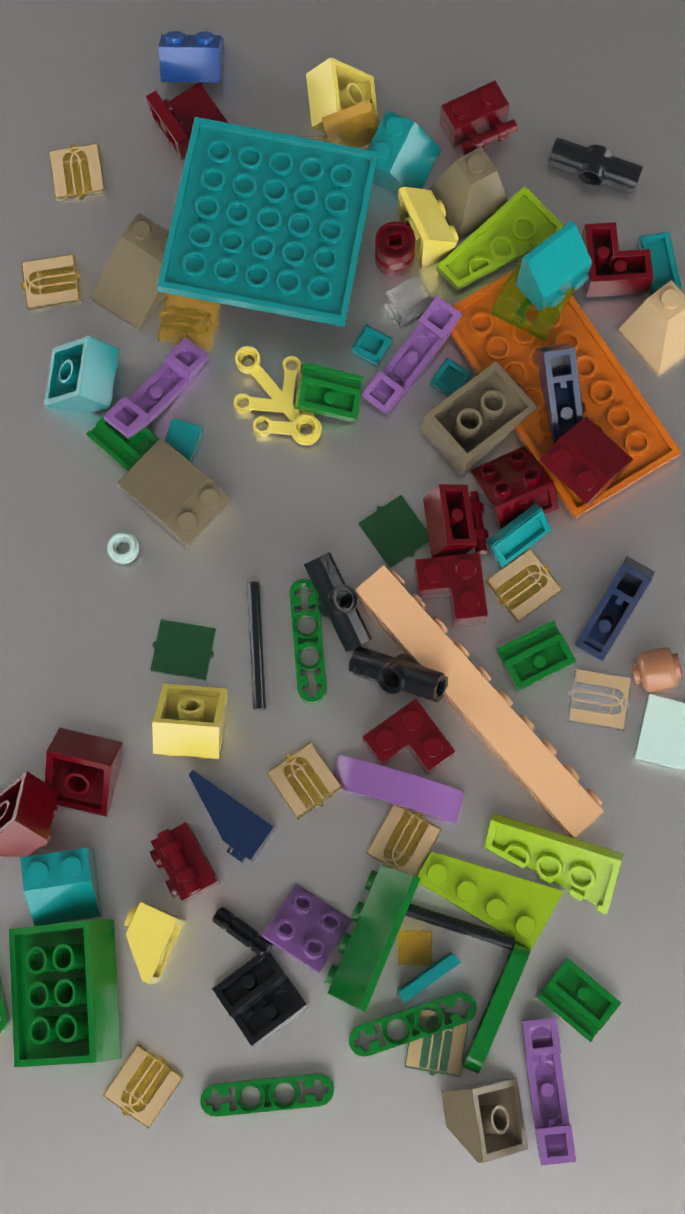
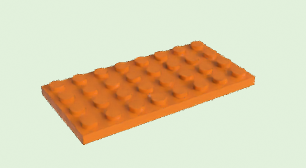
[449,265,681,520]

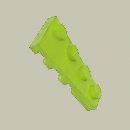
[436,186,564,291]
[485,813,624,915]
[417,851,564,950]

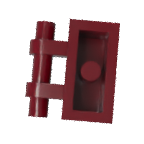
[440,80,518,156]
[423,484,489,558]
[150,822,220,902]

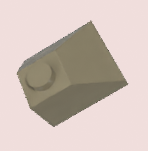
[428,146,508,240]
[441,1078,528,1163]

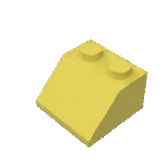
[306,57,379,137]
[397,187,459,269]
[152,683,228,759]
[124,902,185,984]

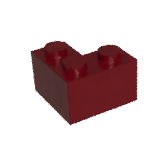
[581,222,653,297]
[414,553,488,627]
[362,698,456,775]

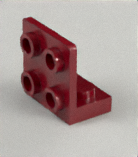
[145,83,228,161]
[471,446,559,530]

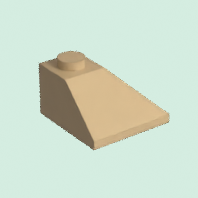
[618,280,685,376]

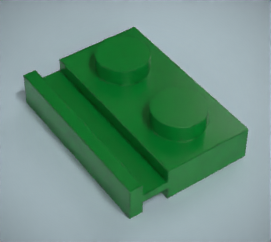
[294,362,364,423]
[86,402,159,472]
[496,620,576,692]
[536,958,621,1042]

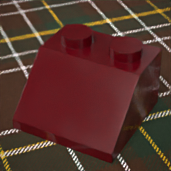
[540,417,634,507]
[45,727,123,817]
[0,771,59,857]

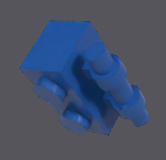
[158,31,224,83]

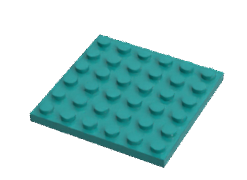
[157,117,378,327]

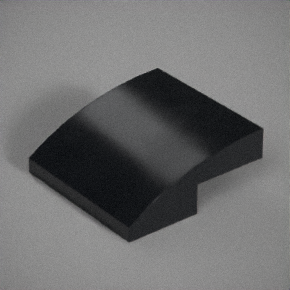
[212,951,309,1049]

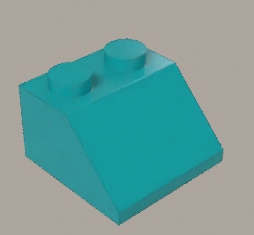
[367,110,441,194]
[516,220,592,312]
[44,336,119,412]
[20,847,102,926]

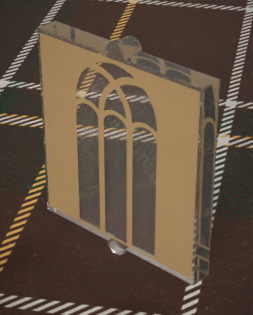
[567,668,632,731]

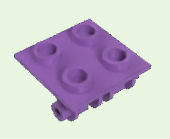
[262,884,352,973]

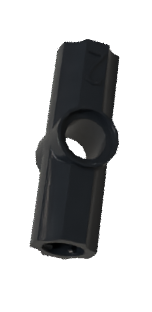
[547,137,643,193]
[304,552,372,652]
[349,646,448,703]

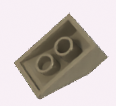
[90,213,169,331]
[420,361,538,476]
[117,438,232,549]

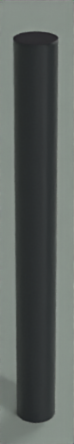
[247,582,266,710]
[405,903,515,950]

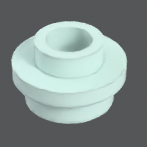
[107,532,140,564]

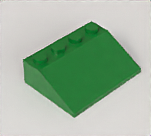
[324,865,421,1012]
[9,919,121,1067]

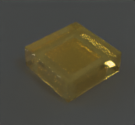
[398,930,432,965]

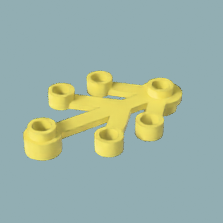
[234,346,322,446]

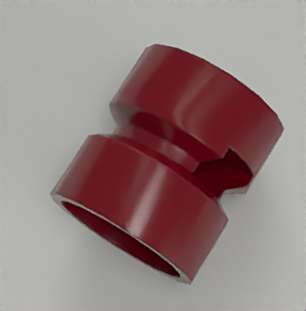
[375,221,415,277]

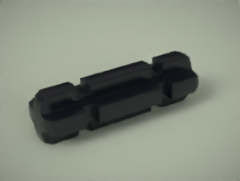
[212,907,273,957]

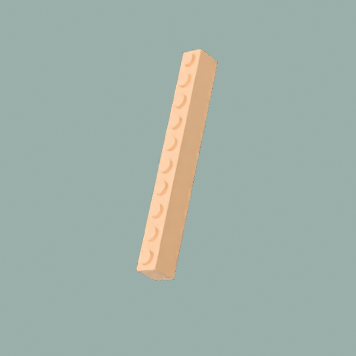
[355,565,604,838]

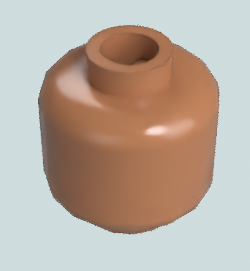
[632,647,683,692]

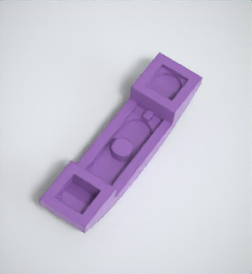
[361,296,462,415]
[104,337,209,438]
[333,755,465,824]
[522,1017,576,1166]

